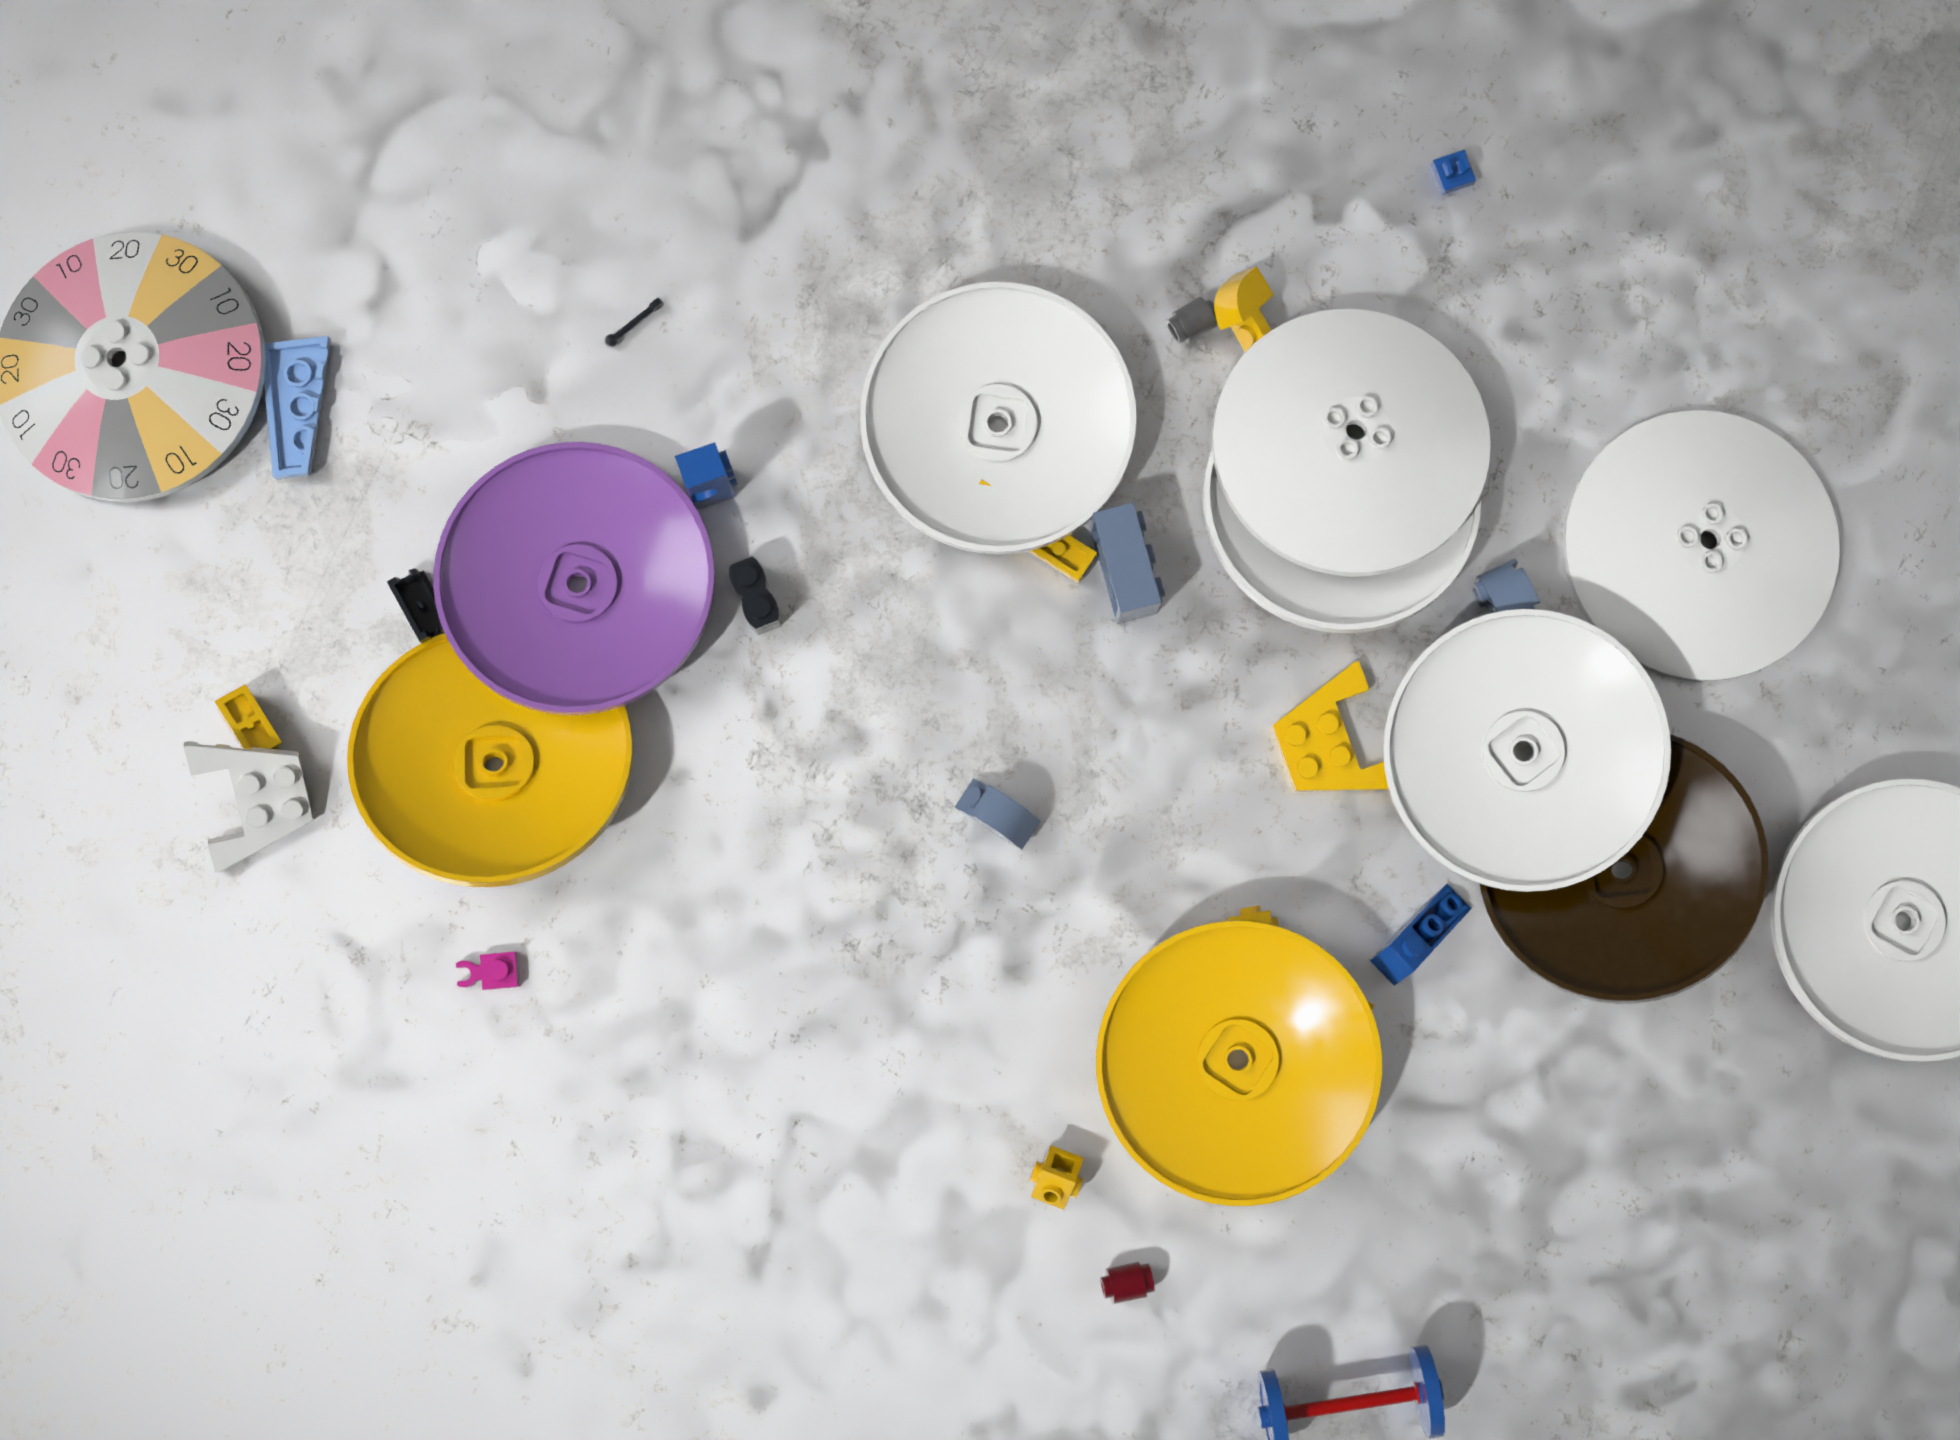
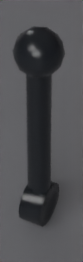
[605,298,664,347]

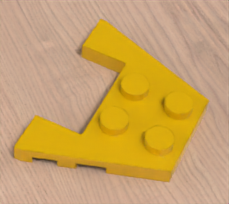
[1271,661,1389,792]

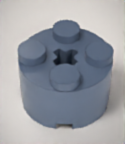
[1472,558,1540,613]

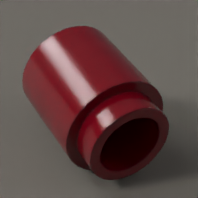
[1100,1262,1155,1304]

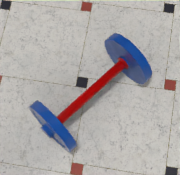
[1258,1345,1445,1440]

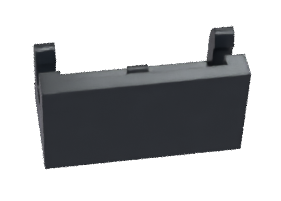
[386,568,445,643]

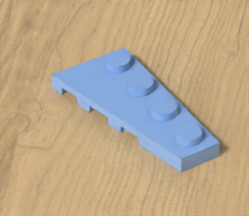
[264,336,331,480]

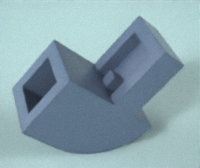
[955,778,1041,850]

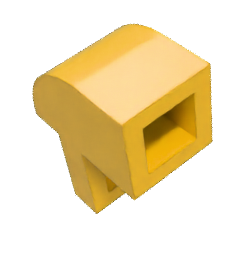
[1214,266,1274,352]

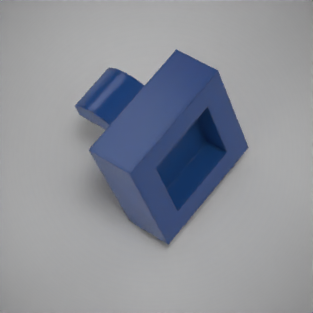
[1431,150,1476,195]

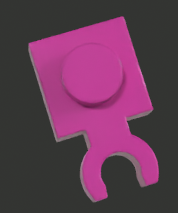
[456,951,520,990]

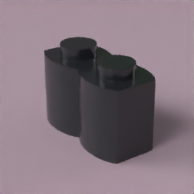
[729,556,781,635]

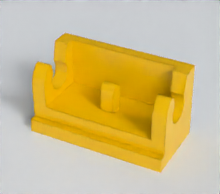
[214,684,282,750]

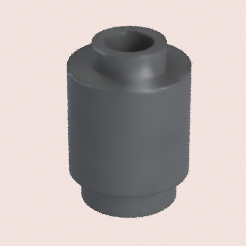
[1166,297,1217,344]

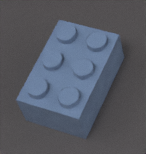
[1090,502,1165,624]

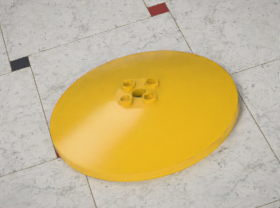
[347,633,633,887]
[1096,920,1382,1206]

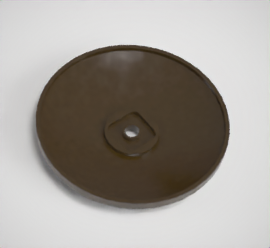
[1479,734,1768,1004]

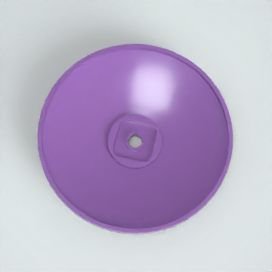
[433,442,715,715]

